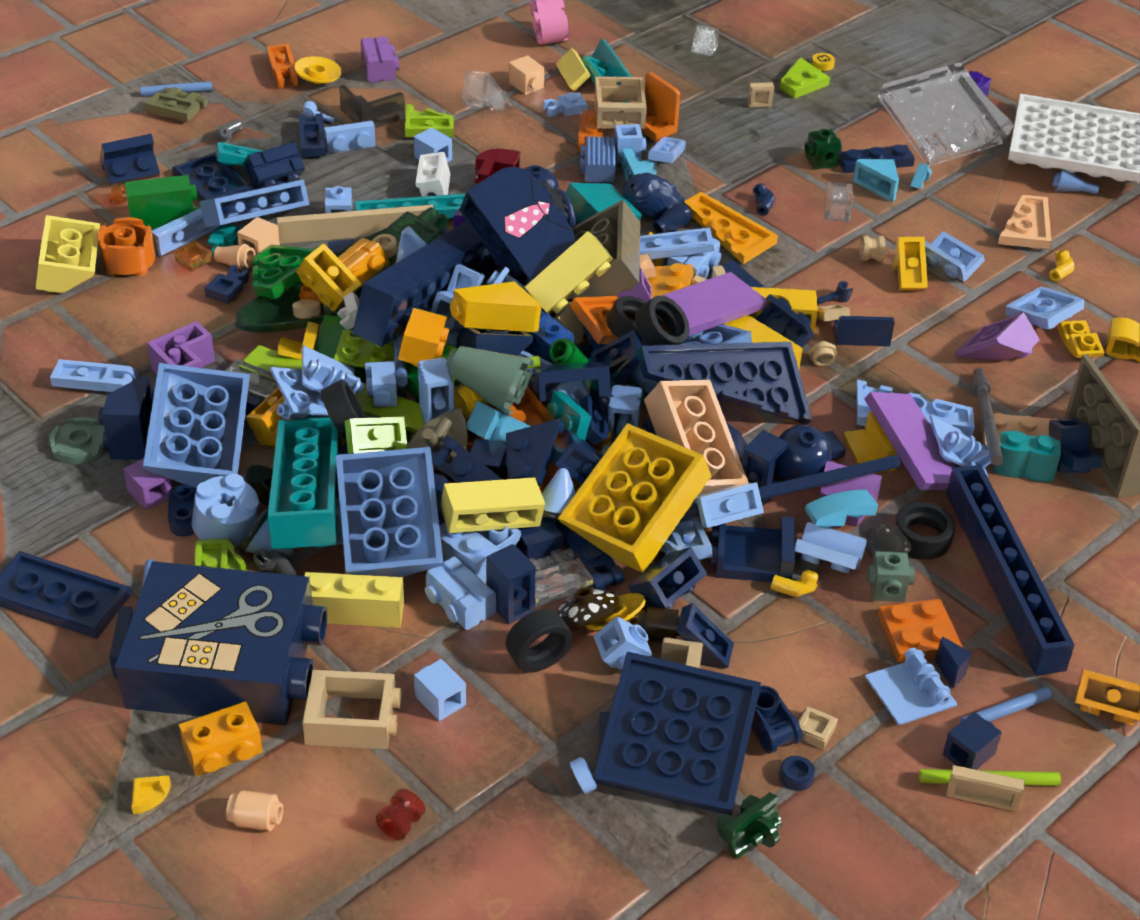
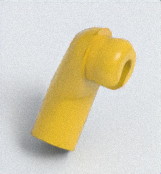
[1049,249,1074,282]
[771,570,819,597]

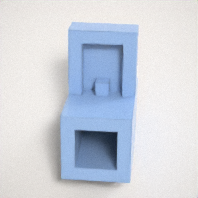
[430,264,485,329]

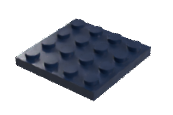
[593,651,761,815]

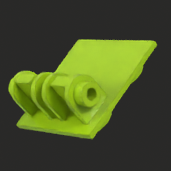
[334,329,394,368]

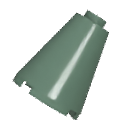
[446,346,534,416]

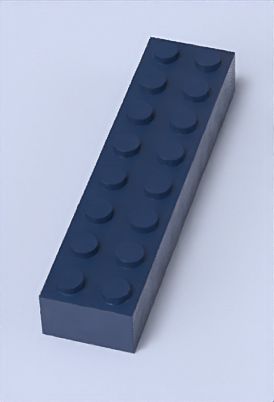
[353,221,495,347]

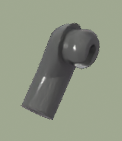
[215,119,242,143]
[253,549,297,576]

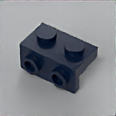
[756,294,814,348]

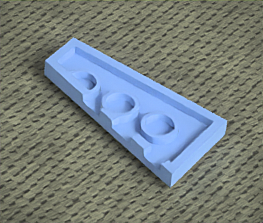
[856,379,975,435]

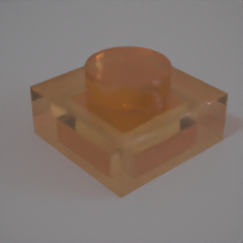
[174,241,213,271]

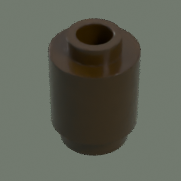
[637,606,681,641]

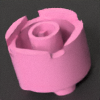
[529,0,569,45]

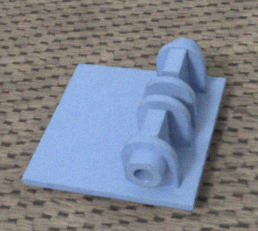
[302,345,364,394]
[270,367,329,420]
[930,415,992,477]
[865,648,957,726]

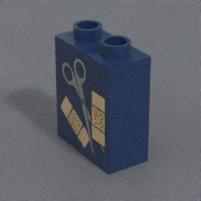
[115,561,328,726]

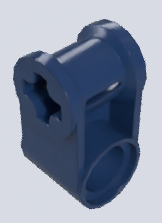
[751,685,803,754]

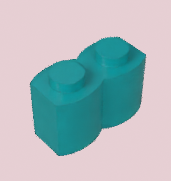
[994,431,1061,482]

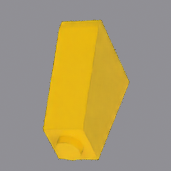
[450,281,542,332]

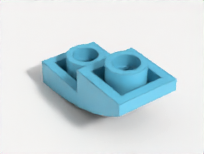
[805,490,878,528]

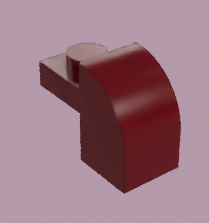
[475,148,520,184]

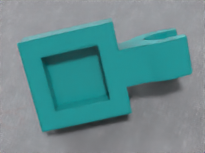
[207,223,243,257]

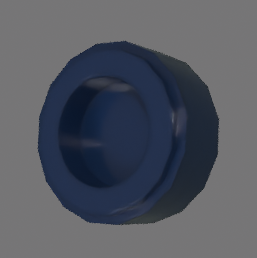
[779,756,815,791]

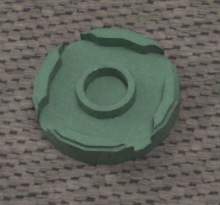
[49,417,108,464]

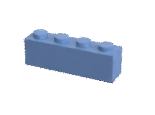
[199,179,309,227]

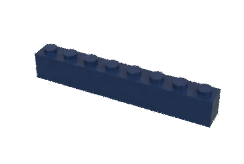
[946,465,1075,675]

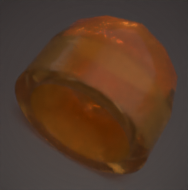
[109,183,127,204]

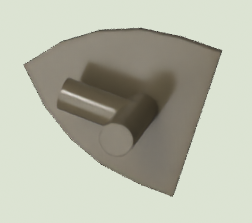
[405,408,468,477]

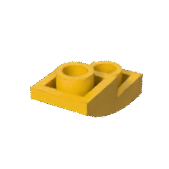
[1057,320,1105,358]

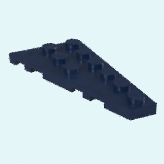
[637,342,812,425]

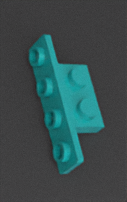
[582,39,632,103]

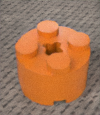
[97,217,156,276]

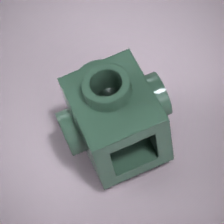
[867,551,915,602]

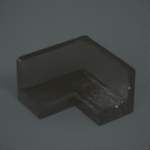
[339,85,405,128]

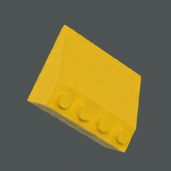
[558,423,711,573]

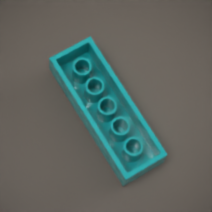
[268,417,342,550]

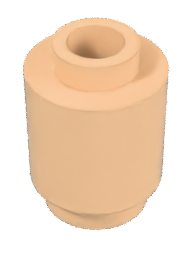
[226,790,283,831]

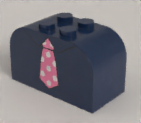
[459,167,574,294]

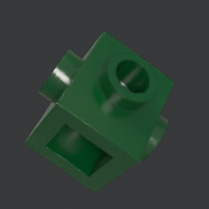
[804,129,842,170]

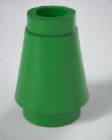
[549,338,588,365]

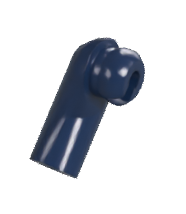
[752,183,775,216]

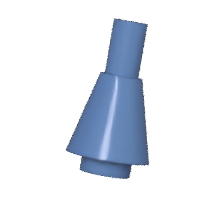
[1051,169,1100,195]

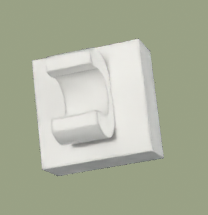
[337,291,360,330]

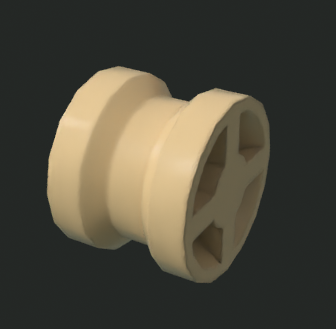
[860,235,885,262]

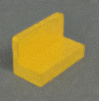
[276,321,319,360]
[843,411,897,474]

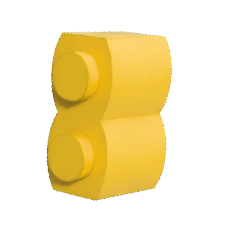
[1106,317,1140,362]

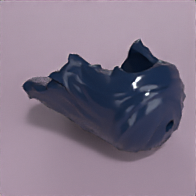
[622,173,686,221]

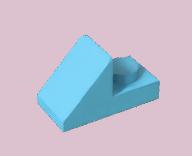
[621,148,657,181]
[467,401,530,442]

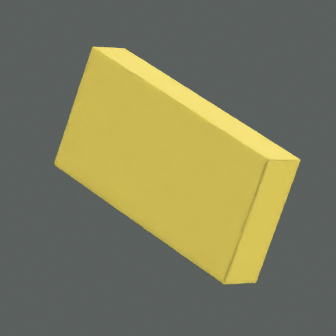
[556,48,591,91]

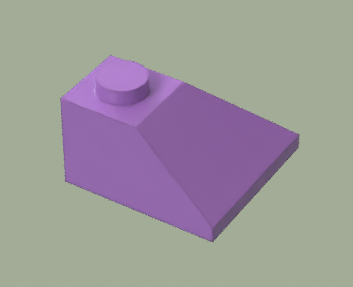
[955,312,1040,360]

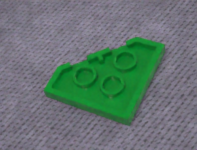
[253,245,316,299]

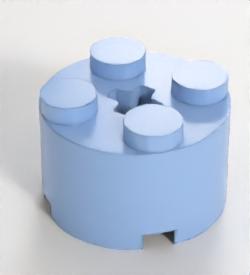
[191,473,259,547]

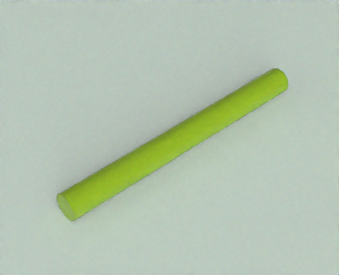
[918,769,1061,786]

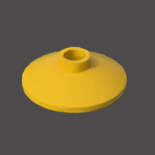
[294,56,341,84]
[586,593,645,630]

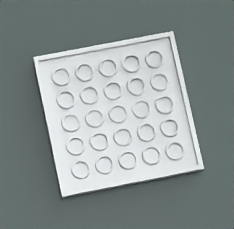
[1008,94,1140,184]

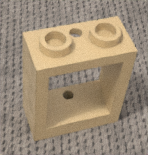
[594,77,647,129]
[303,670,401,749]

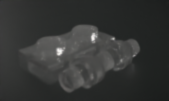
[529,548,593,608]

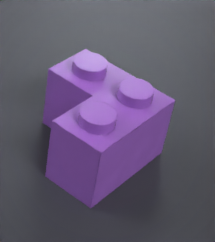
[147,321,215,374]

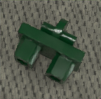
[717,792,782,859]

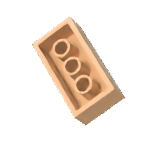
[644,380,749,494]

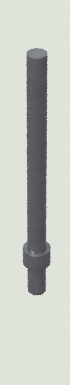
[972,368,1003,466]

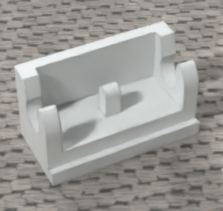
[415,152,451,197]

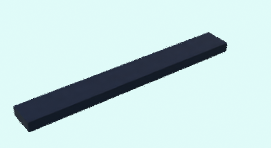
[682,454,901,519]

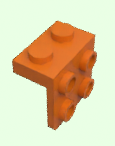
[641,72,680,142]

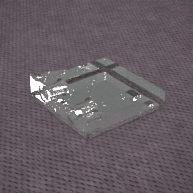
[878,62,1014,166]

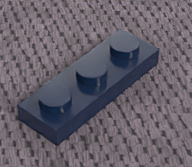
[838,144,915,173]

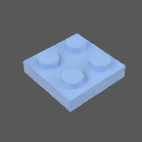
[1005,286,1084,329]

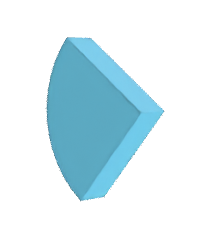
[910,163,933,189]

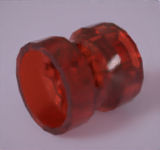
[375,789,426,841]

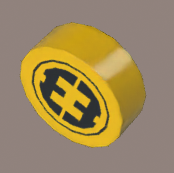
[812,53,835,71]

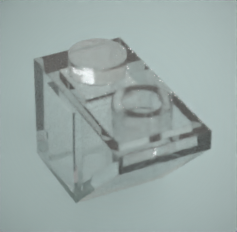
[462,70,512,112]

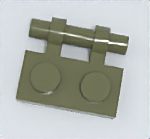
[145,87,208,122]

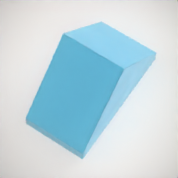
[853,159,899,202]

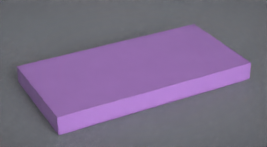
[661,272,768,336]
[864,392,956,490]

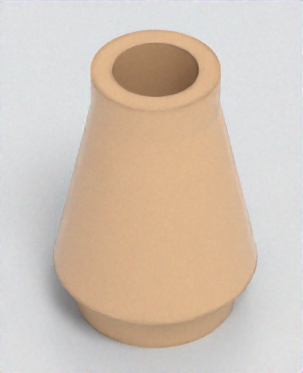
[214,244,256,271]

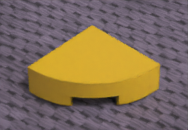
[132,775,171,815]

